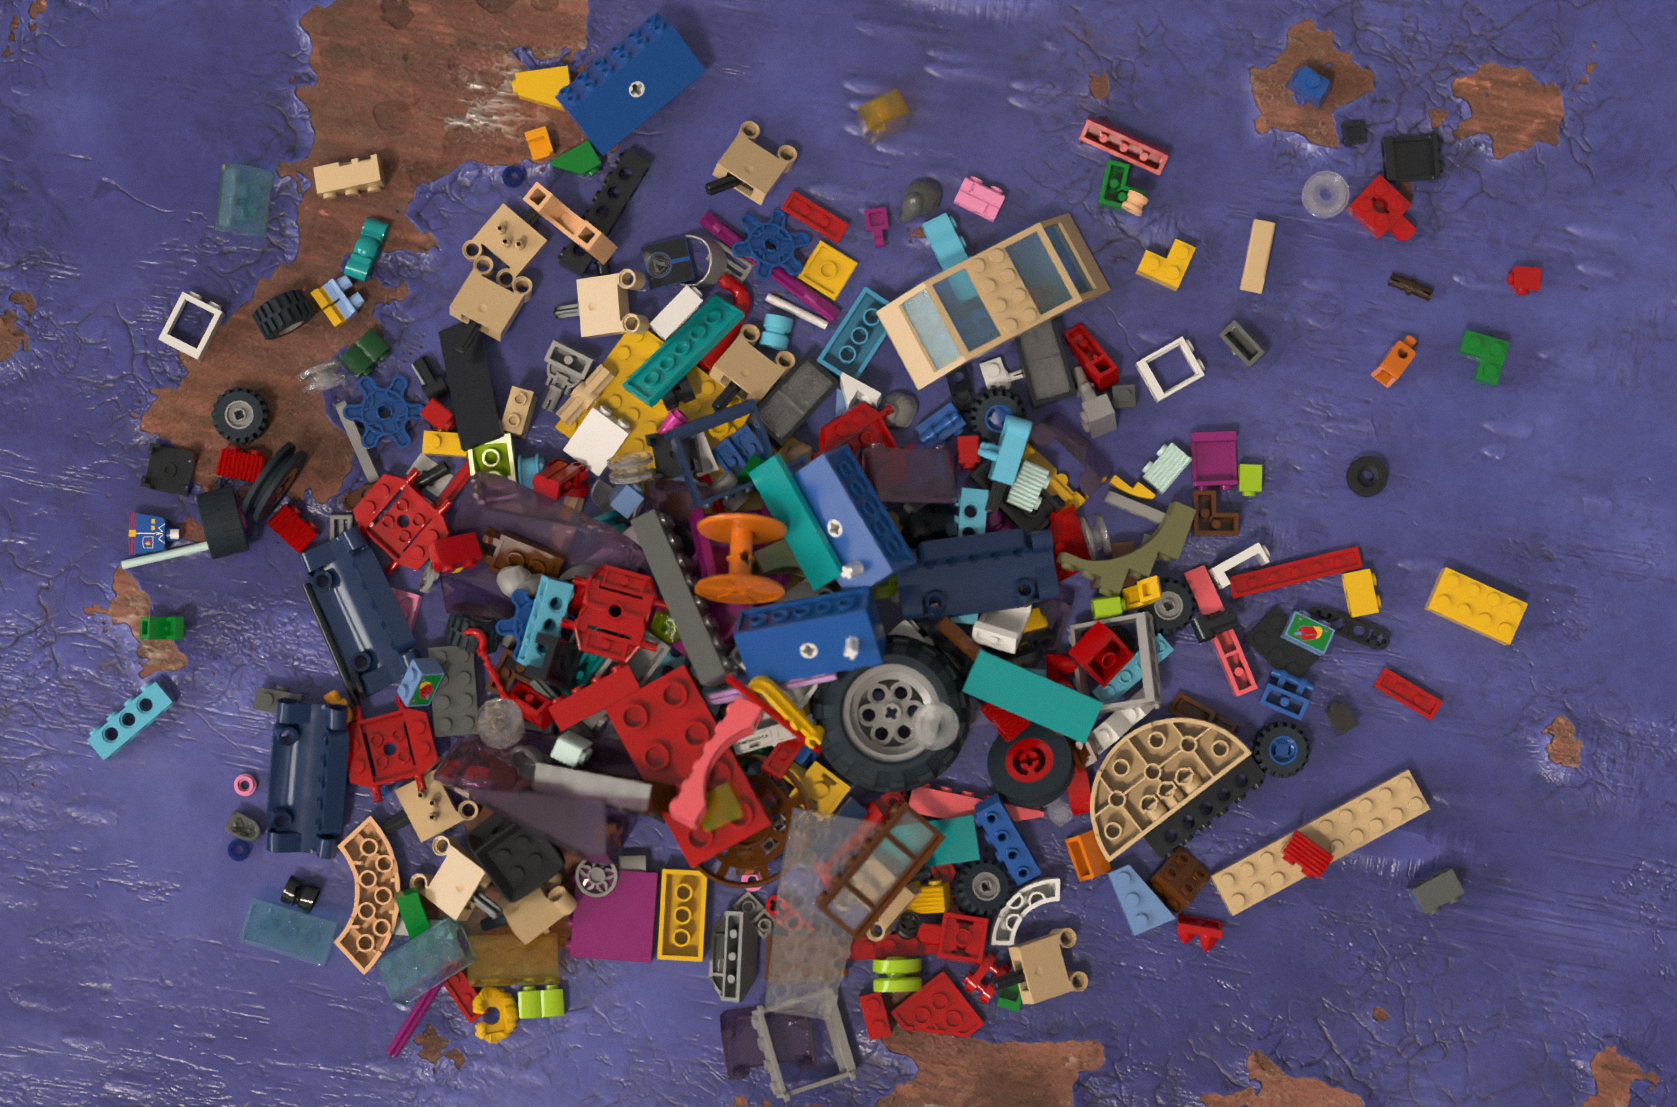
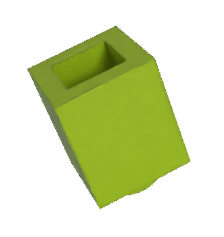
[1237,464,1262,497]

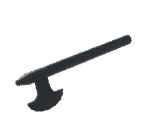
[302,582,364,708]

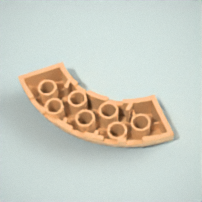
[334,815,400,975]

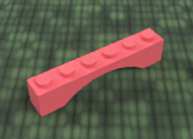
[669,696,764,830]

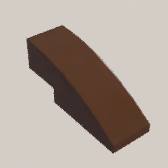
[1167,691,1240,735]

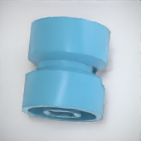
[759,314,794,351]

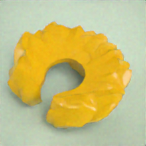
[472,986,519,1044]

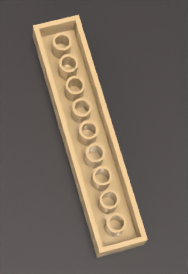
[1210,770,1430,916]

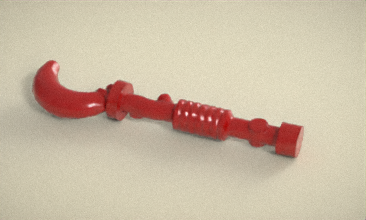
[463,628,510,700]

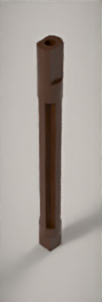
[935,615,1063,736]

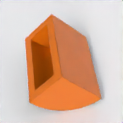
[1065,830,1112,882]

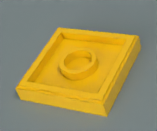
[797,240,858,301]

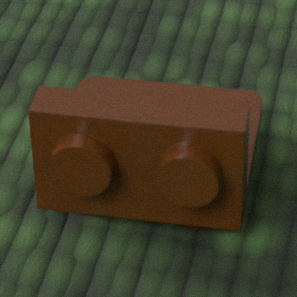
[1146,847,1211,914]

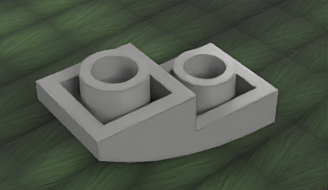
[731,890,779,940]

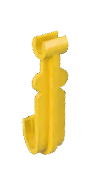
[1020,442,1086,510]
[747,675,825,749]

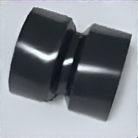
[662,375,696,411]
[280,875,321,913]

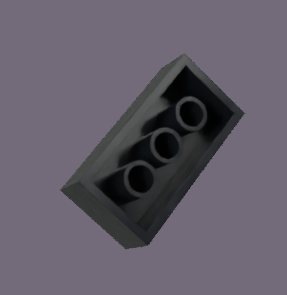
[968,459,1061,533]

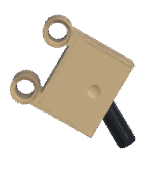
[705,121,797,205]
[834,852,931,941]
[480,872,577,945]

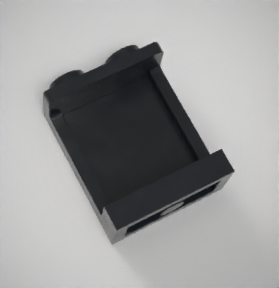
[1380,133,1444,183]

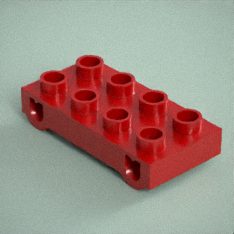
[605,665,773,868]

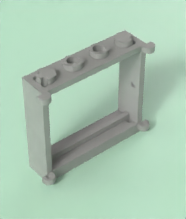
[1068,611,1163,714]
[751,984,858,1102]

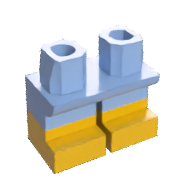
[311,275,365,329]

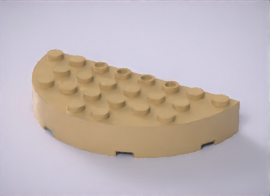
[1090,717,1253,862]

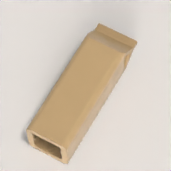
[1240,219,1276,294]

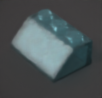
[214,163,274,238]

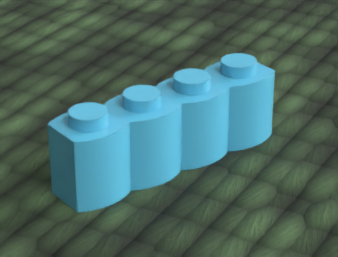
[922,213,979,305]

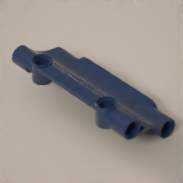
[298,526,421,697]
[896,529,1060,620]
[266,698,349,859]

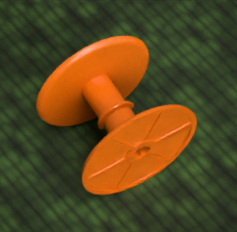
[694,514,787,605]

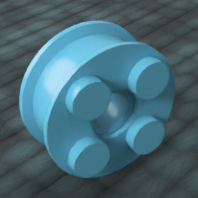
[518,453,545,504]

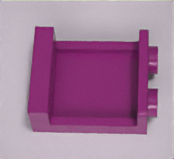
[1190,431,1239,491]

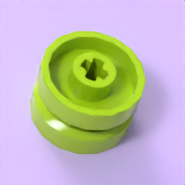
[873,956,922,992]

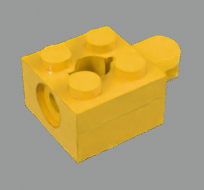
[783,761,851,823]

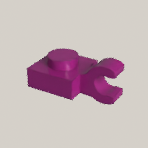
[864,207,889,248]

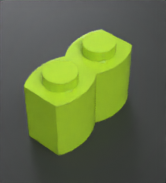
[1090,594,1126,621]
[518,984,565,1019]

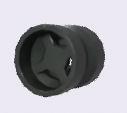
[896,911,921,940]

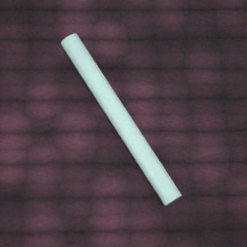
[121,541,209,569]

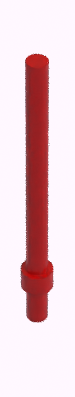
[725,673,821,754]

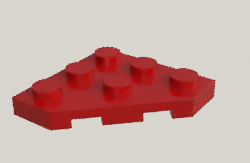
[1049,503,1091,583]
[890,970,985,1038]

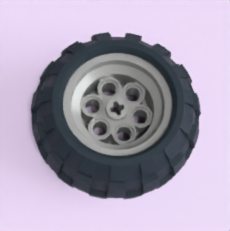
[812,634,970,793]

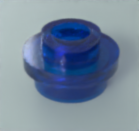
[502,166,524,188]
[228,839,251,861]

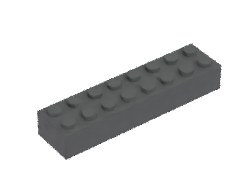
[630,509,737,688]

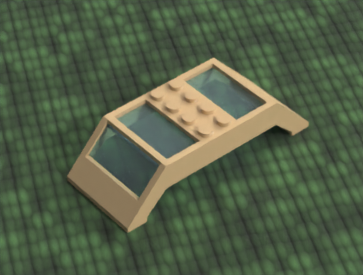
[876,213,1111,391]

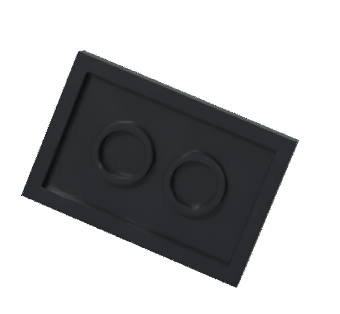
[1244,607,1321,686]

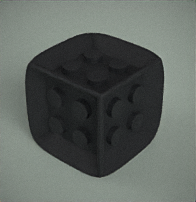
[467,798,566,903]

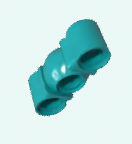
[344,216,390,282]

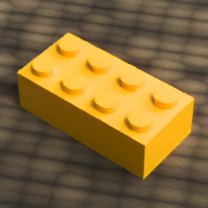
[1424,567,1528,645]
[657,868,708,962]

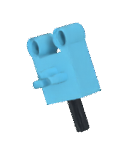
[977,414,1032,514]

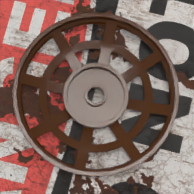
[695,753,812,889]

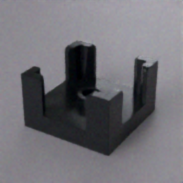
[645,433,703,481]
[140,442,198,498]
[900,511,958,548]
[524,632,583,691]

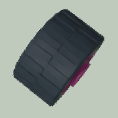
[196,486,250,559]

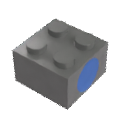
[1406,868,1465,915]

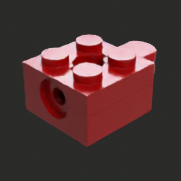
[1346,174,1415,242]
[918,912,988,966]

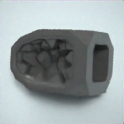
[224,810,262,842]

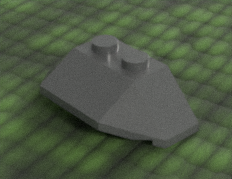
[709,911,758,1003]

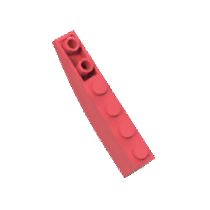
[1183,565,1258,697]
[908,784,1045,821]

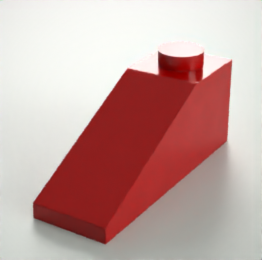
[1062,323,1119,393]

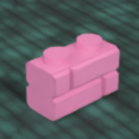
[954,176,1006,222]

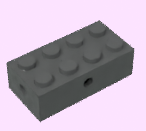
[428,646,482,738]

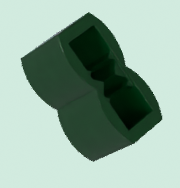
[339,328,392,379]

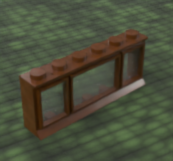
[815,801,946,942]

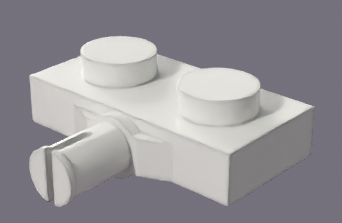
[979,357,1024,390]

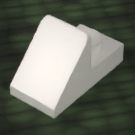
[840,372,882,410]

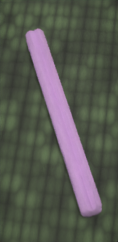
[705,672,837,706]

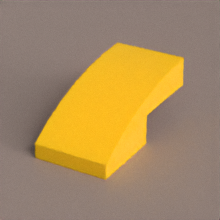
[1108,475,1156,500]
[1122,575,1162,612]

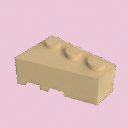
[313,154,386,200]

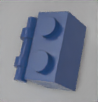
[915,401,969,450]
[1259,667,1315,721]

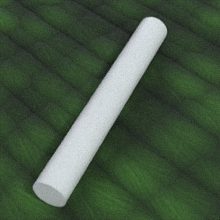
[765,293,829,330]

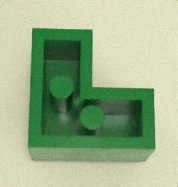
[1097,159,1147,215]
[1456,330,1509,388]

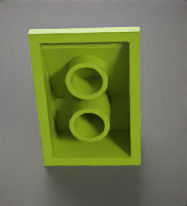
[468,433,521,504]

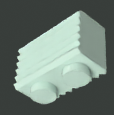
[1141,442,1192,495]
[1005,460,1051,512]
[551,731,593,768]

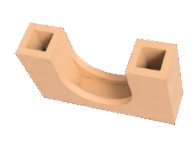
[523,182,618,265]

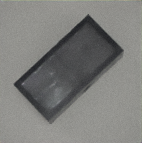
[1013,309,1077,409]
[745,353,840,452]

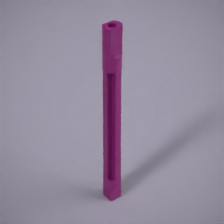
[699,211,840,323]

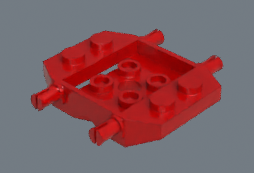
[811,402,915,497]
[353,467,454,576]
[560,564,668,664]
[347,695,439,803]

